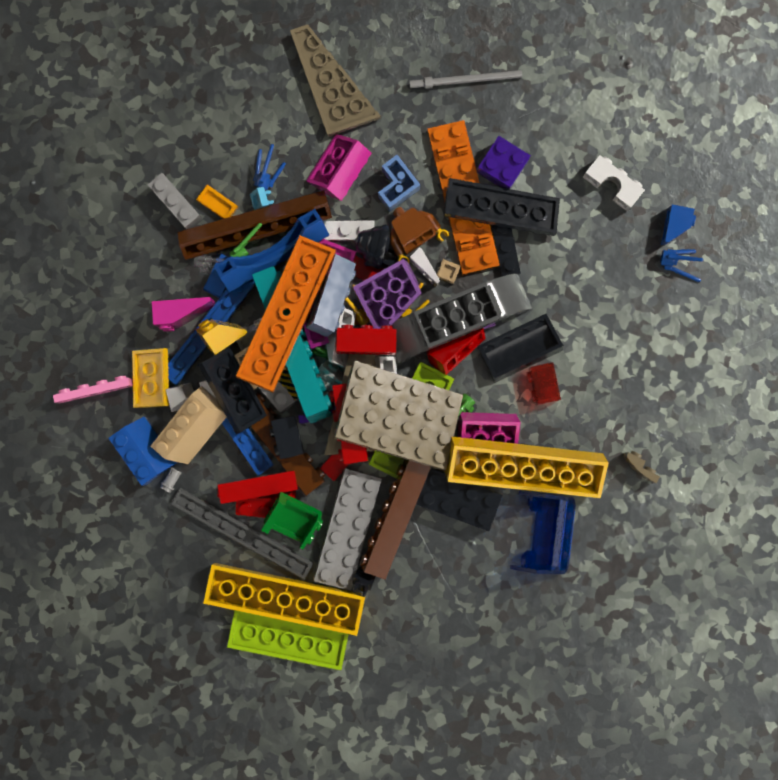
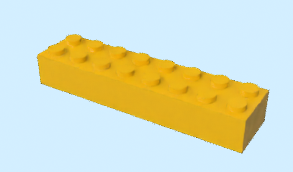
[445,437,609,498]
[203,563,365,636]

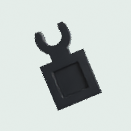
[352,567,376,597]

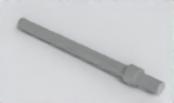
[409,70,522,89]

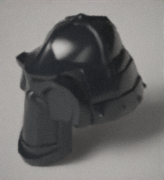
[354,224,398,269]

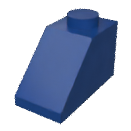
[661,204,696,246]

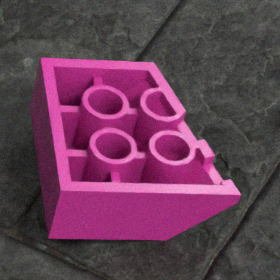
[457,412,521,444]

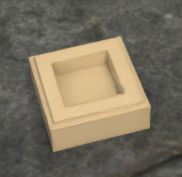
[437,259,461,284]

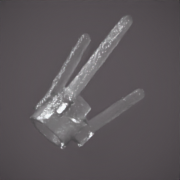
[194,251,231,274]

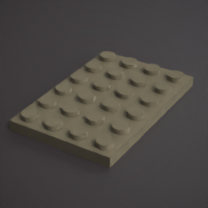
[334,361,463,470]

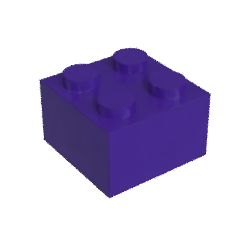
[477,136,531,189]

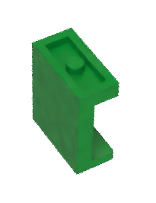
[261,492,323,550]

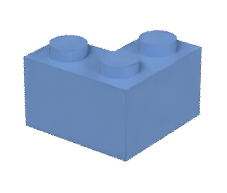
[378,155,420,212]

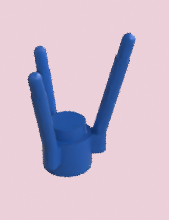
[253,144,286,190]
[660,249,704,282]

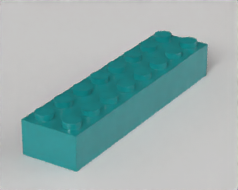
[252,266,334,424]

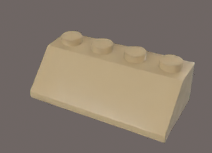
[150,386,226,464]

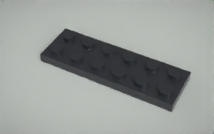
[444,178,560,236]

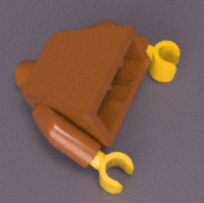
[390,207,449,263]

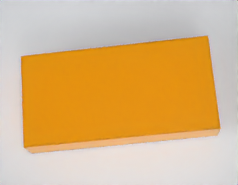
[196,185,239,219]

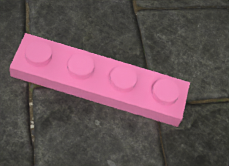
[53,376,133,404]

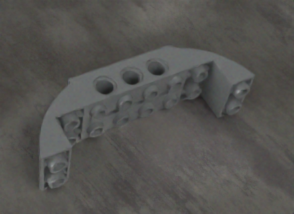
[387,274,533,365]

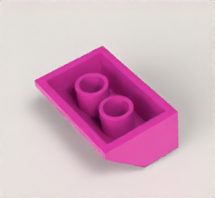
[306,134,372,201]

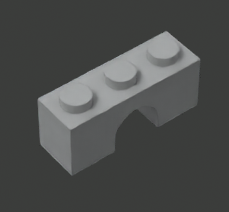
[148,173,203,229]

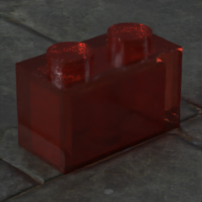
[526,362,561,405]

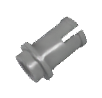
[160,467,182,493]

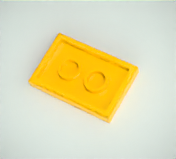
[132,348,169,408]

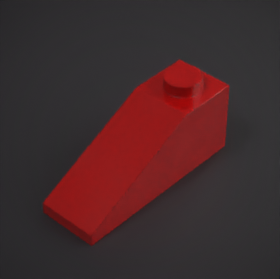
[427,328,486,375]

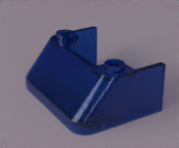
[510,491,576,574]

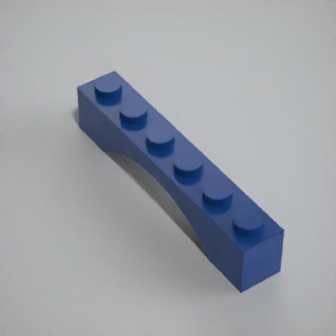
[214,209,329,292]

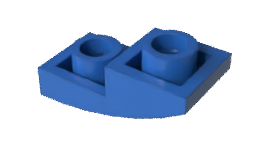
[203,253,229,298]

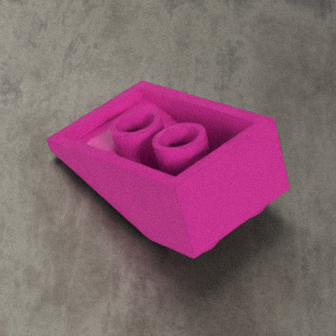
[152,297,216,332]

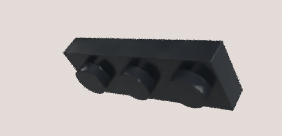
[491,225,521,277]

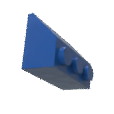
[108,416,177,486]

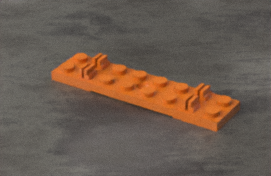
[427,120,500,275]
[236,235,336,393]

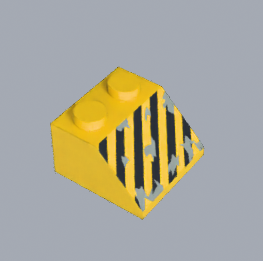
[196,319,248,355]

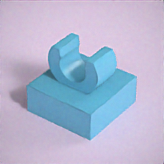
[250,187,274,210]

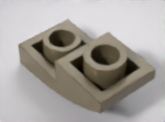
[623,451,660,484]

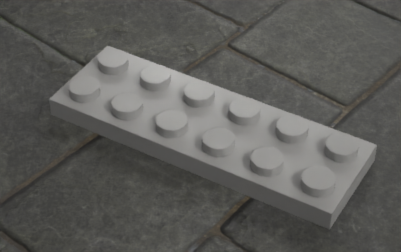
[313,468,382,591]

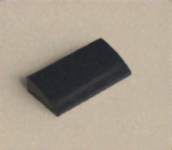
[478,314,564,383]

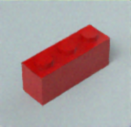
[336,325,397,355]

